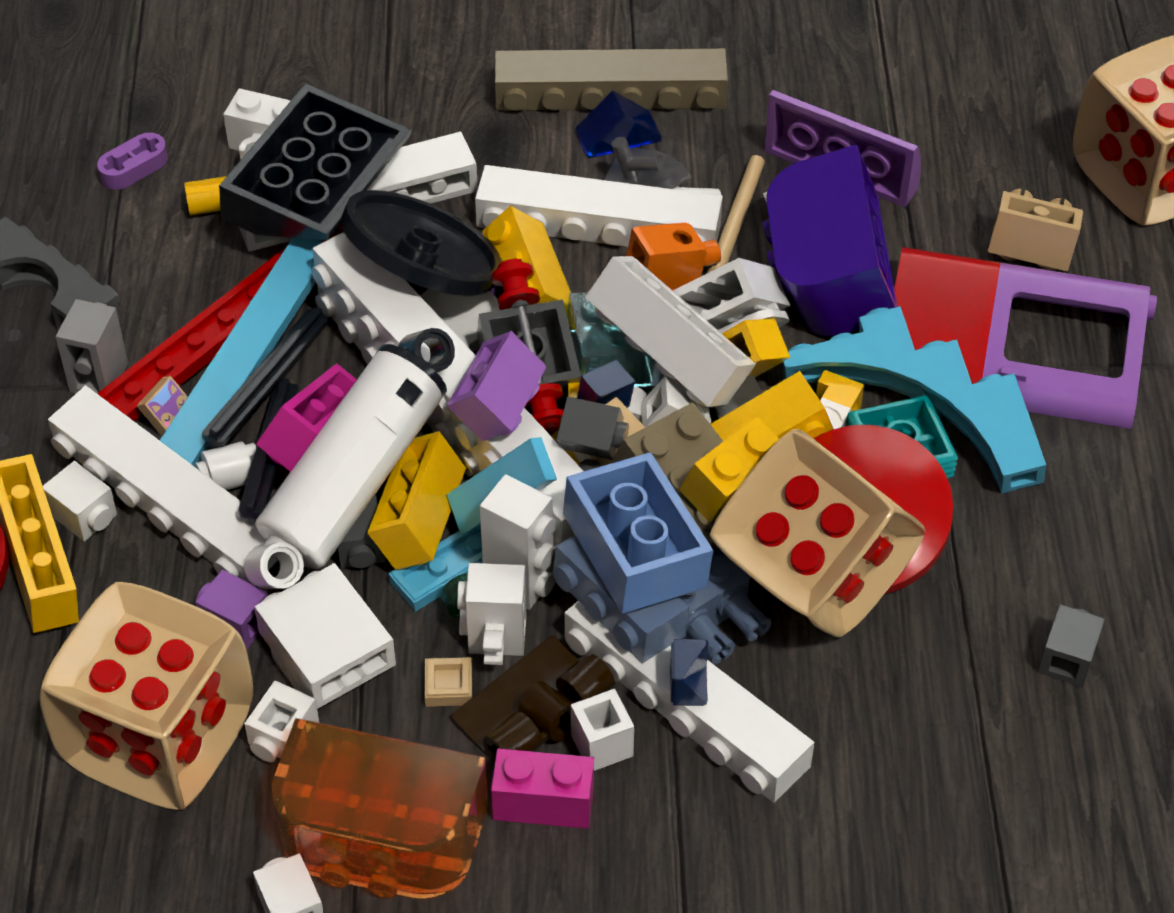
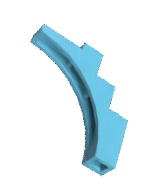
[782,306,1046,494]

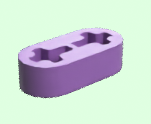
[97,133,168,190]

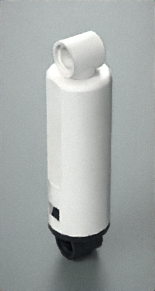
[244,328,455,589]

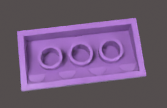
[764,90,921,208]

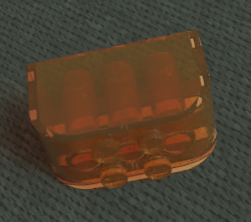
[272,718,488,900]

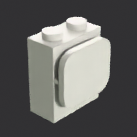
[673,258,790,334]
[254,563,396,709]

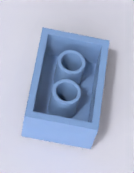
[563,452,713,614]

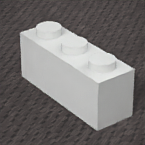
[480,474,556,610]

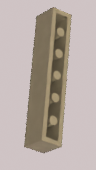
[495,48,728,111]

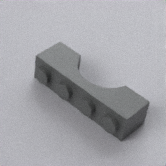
[0,217,123,331]

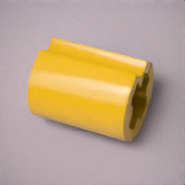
[184,176,226,216]

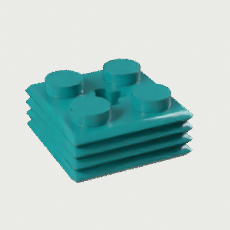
[846,395,958,478]

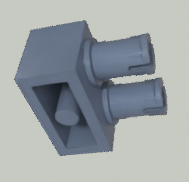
[678,547,771,665]

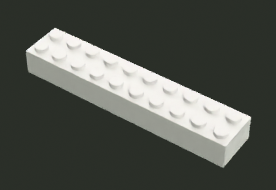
[312,232,584,564]

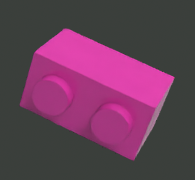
[491,748,594,829]

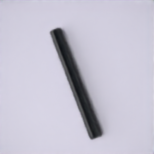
[202,307,328,449]
[239,378,299,524]

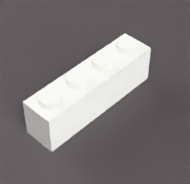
[585,256,756,407]

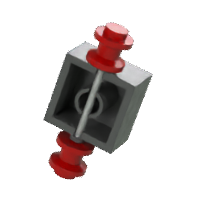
[477,258,581,436]

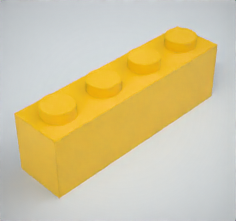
[0,454,79,633]

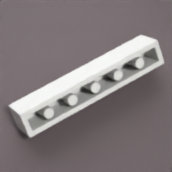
[239,132,478,252]
[475,165,723,247]
[48,385,279,585]
[565,601,814,803]

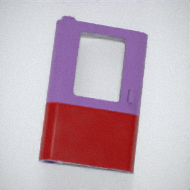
[877,247,1157,429]

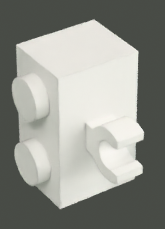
[223,88,291,159]
[457,563,527,665]

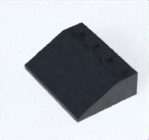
[219,83,411,240]

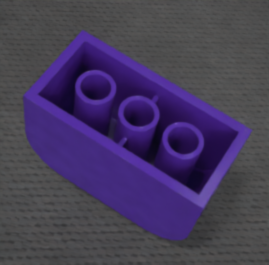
[763,144,898,336]

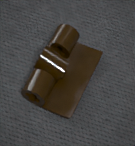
[452,635,615,762]

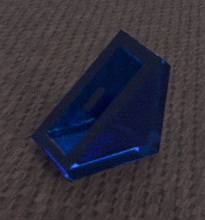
[576,90,662,159]

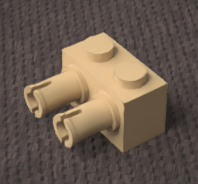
[988,189,1083,271]

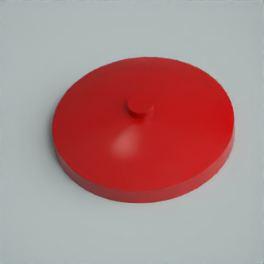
[814,425,953,594]

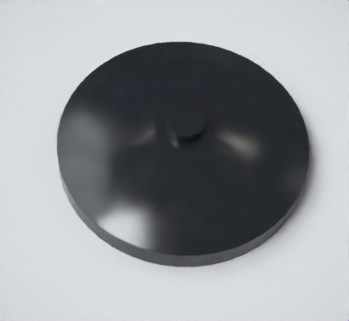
[340,190,502,296]

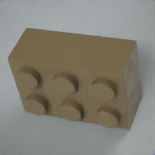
[611,402,723,550]

